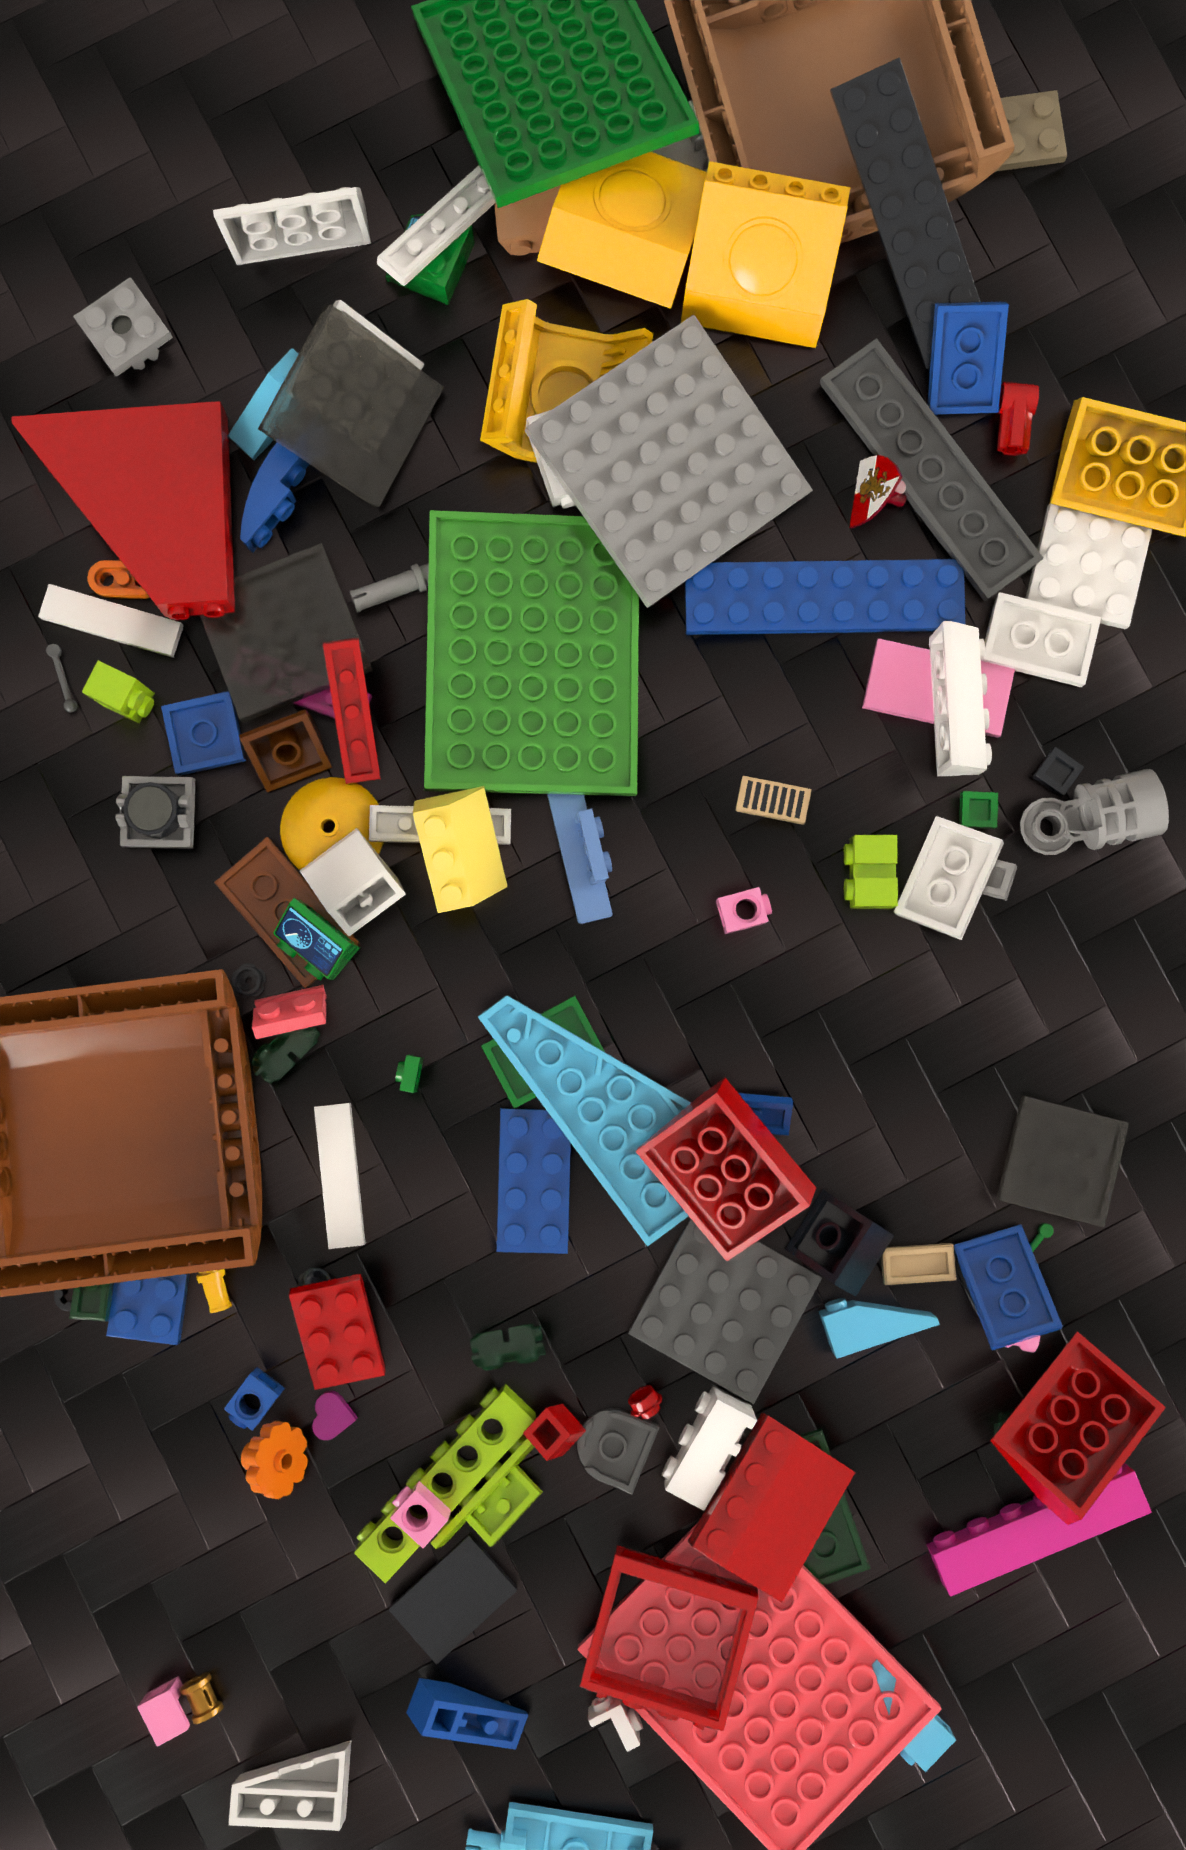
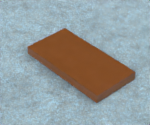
[214,837,360,988]

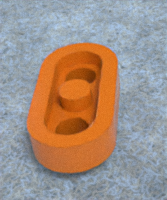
[87,560,150,599]

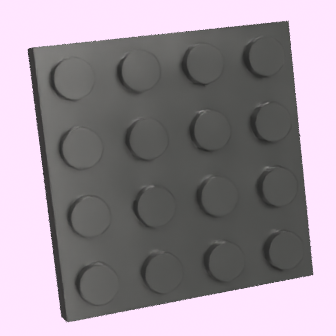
[628,1218,822,1404]

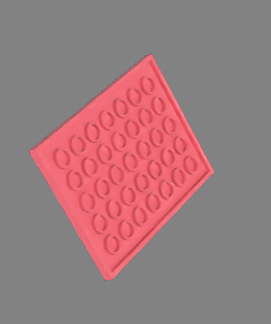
[577,1524,942,1850]

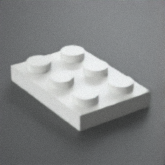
[981,592,1101,687]
[894,816,1004,940]

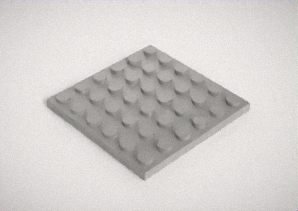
[524,315,813,608]

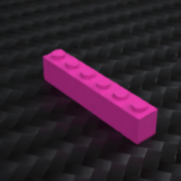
[926,1463,1152,1597]

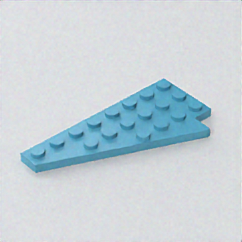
[478,995,691,1247]

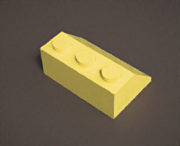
[413,786,507,913]

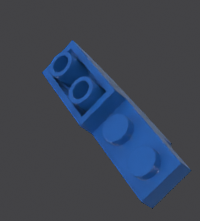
[240,419,330,553]

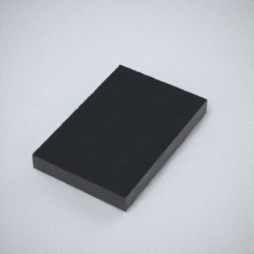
[388,1533,518,1665]

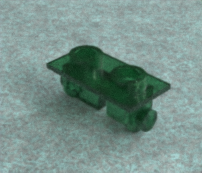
[251,1026,321,1084]
[470,1323,546,1371]

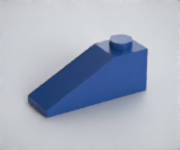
[406,1678,528,1750]

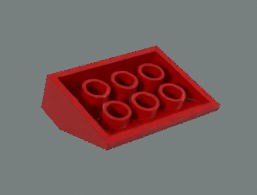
[635,1077,816,1261]
[990,1331,1166,1525]
[688,1413,855,1603]

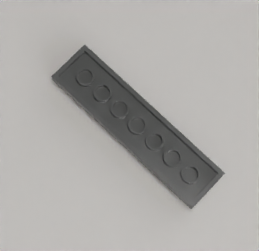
[819,338,1044,602]

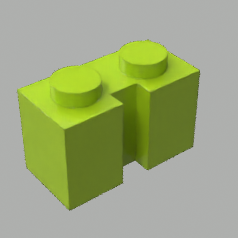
[82,660,155,724]
[844,835,898,909]

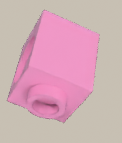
[716,887,772,934]
[390,1481,451,1548]

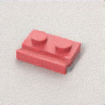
[252,985,327,1039]

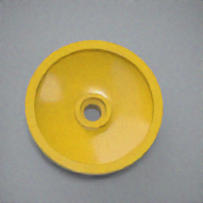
[280,777,384,870]

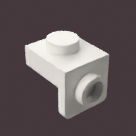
[588,1696,643,1752]

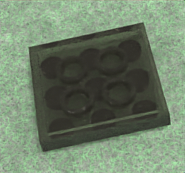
[996,1096,1129,1227]

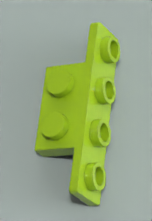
[431,1435,543,1549]

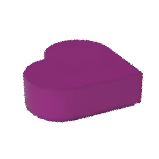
[312,1390,358,1440]

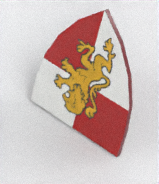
[849,455,907,529]

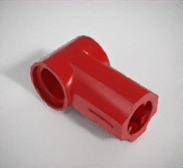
[997,382,1039,456]

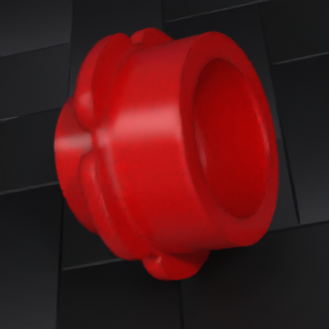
[628,1385,662,1419]

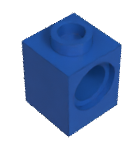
[224,1367,285,1431]

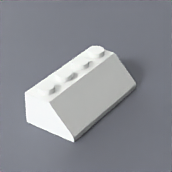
[929,621,992,777]

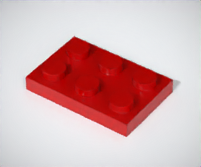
[289,1274,386,1390]

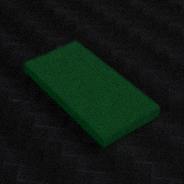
[799,1428,871,1586]

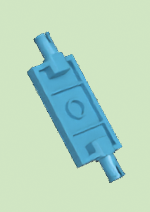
[465,1802,653,1850]

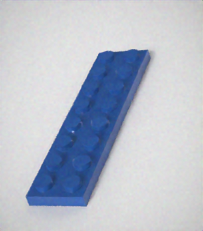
[685,559,965,635]

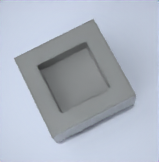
[982,860,1017,901]

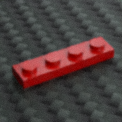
[323,638,381,784]

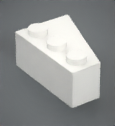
[662,1385,757,1511]
[229,1740,351,1831]

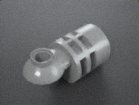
[1020,769,1169,855]

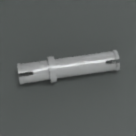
[349,563,429,613]

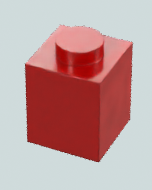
[523,1404,586,1461]

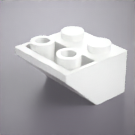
[300,828,406,936]

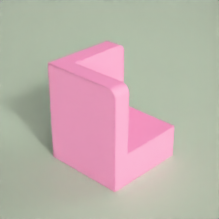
[137,1676,190,1747]

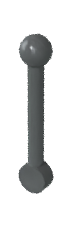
[46,644,78,713]

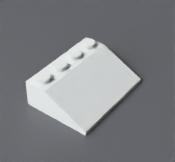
[213,187,371,265]

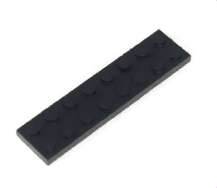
[830,57,980,369]

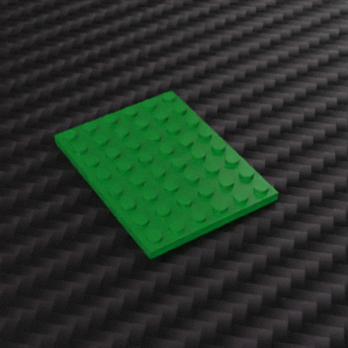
[411,0,699,208]

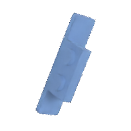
[547,794,613,924]

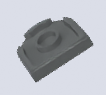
[577,1408,659,1494]

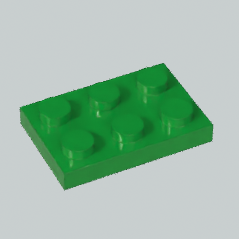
[481,996,605,1109]

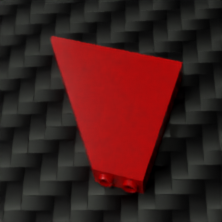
[12,401,235,620]

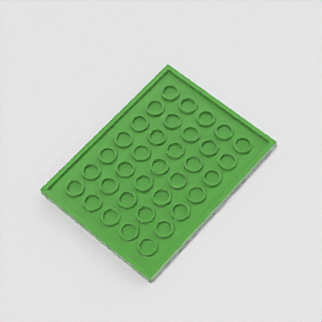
[424,510,639,796]

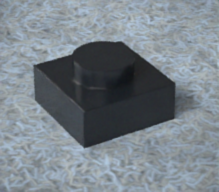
[1032,747,1084,797]

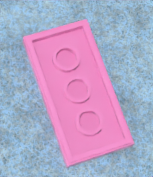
[862,639,1015,738]

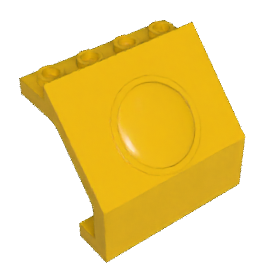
[537,152,707,309]
[681,161,850,348]
[480,299,653,463]

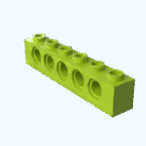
[354,1384,536,1584]

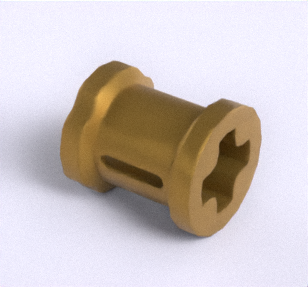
[179,1672,224,1724]

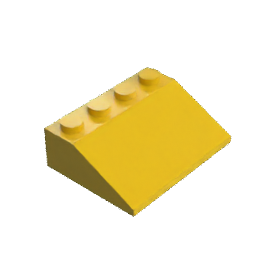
[1050,397,1186,537]

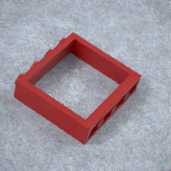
[580,1545,759,1731]

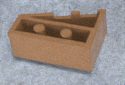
[494,185,561,256]

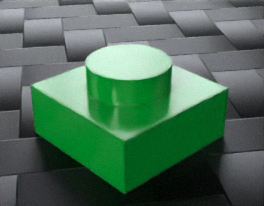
[959,791,998,829]
[395,1055,424,1093]

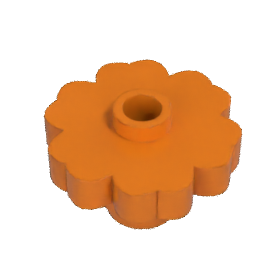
[241,1421,308,1499]

